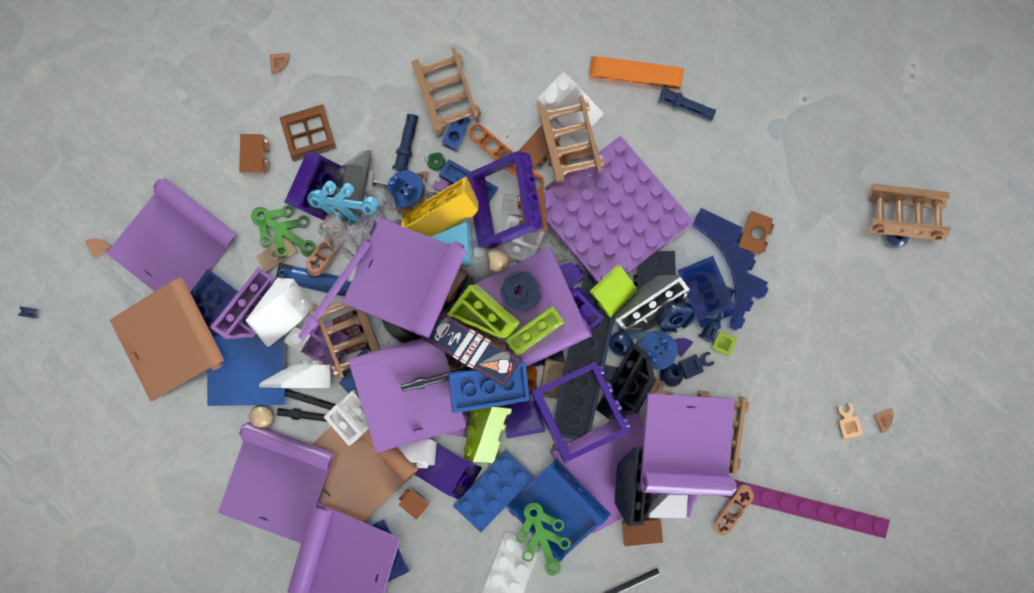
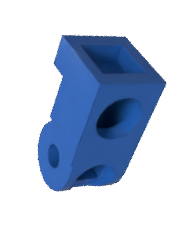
[442,117,471,153]

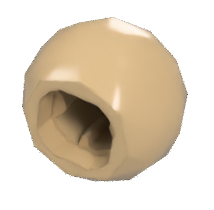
[487,248,509,272]
[249,405,273,428]

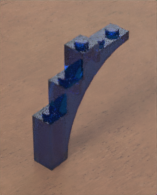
[691,208,769,331]

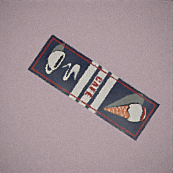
[422,312,522,387]

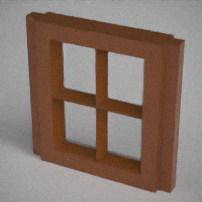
[279,104,336,161]

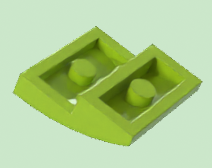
[590,265,637,318]

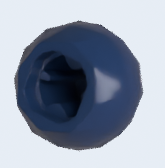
[885,234,909,248]
[609,331,634,355]
[660,363,684,387]

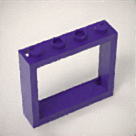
[466,151,543,249]
[531,361,630,463]

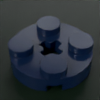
[500,271,540,311]
[656,301,695,334]

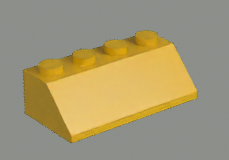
[401,177,478,237]

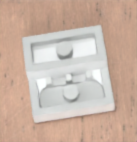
[497,214,545,261]
[324,389,369,446]

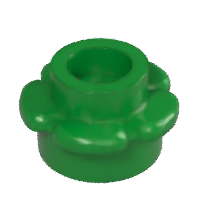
[427,152,446,171]

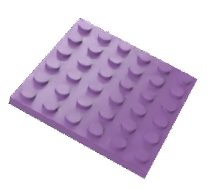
[544,136,694,284]

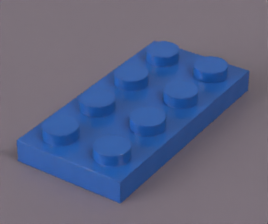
[447,361,530,413]
[453,450,534,532]

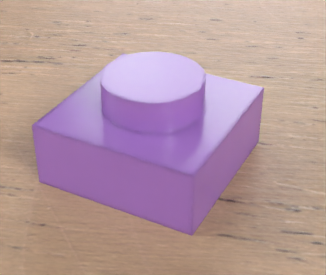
[432,179,451,192]

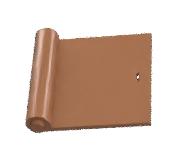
[110,277,225,401]
[312,426,419,522]

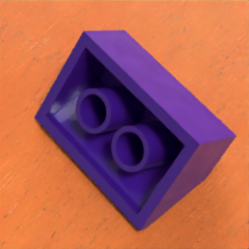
[284,150,341,221]

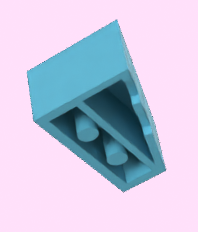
[431,222,473,266]

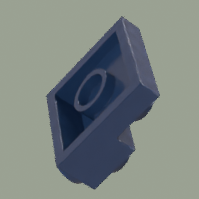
[633,251,676,289]

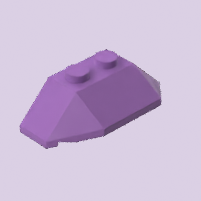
[210,267,274,340]

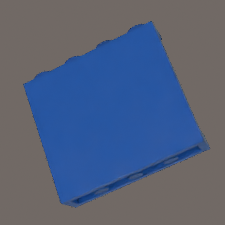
[207,332,287,406]
[506,458,611,562]

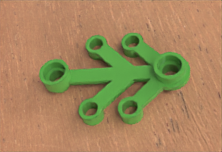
[251,205,316,258]
[516,503,571,576]

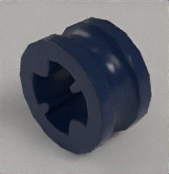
[18,306,37,318]

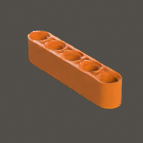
[589,56,684,89]
[469,124,545,189]

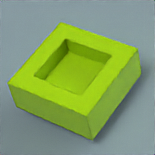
[711,331,737,356]

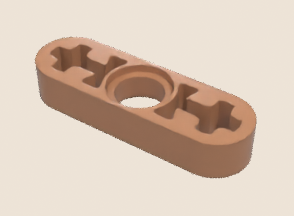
[306,228,345,276]
[714,485,754,535]

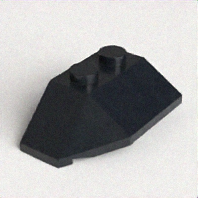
[596,343,656,420]
[614,447,652,526]

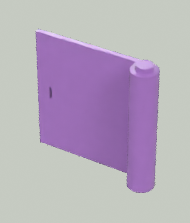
[106,178,237,292]
[342,218,467,338]
[473,247,592,367]
[349,338,466,453]
[640,394,737,496]
[550,412,661,533]
[218,422,334,543]
[287,504,401,593]

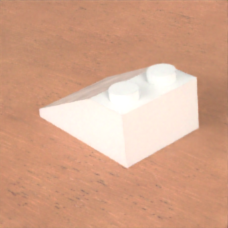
[537,71,604,142]
[246,278,313,347]
[259,361,330,388]

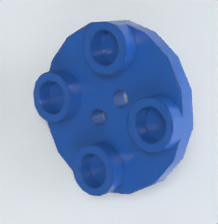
[386,170,425,209]
[640,331,678,370]

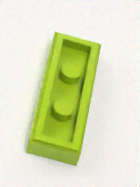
[506,306,565,356]

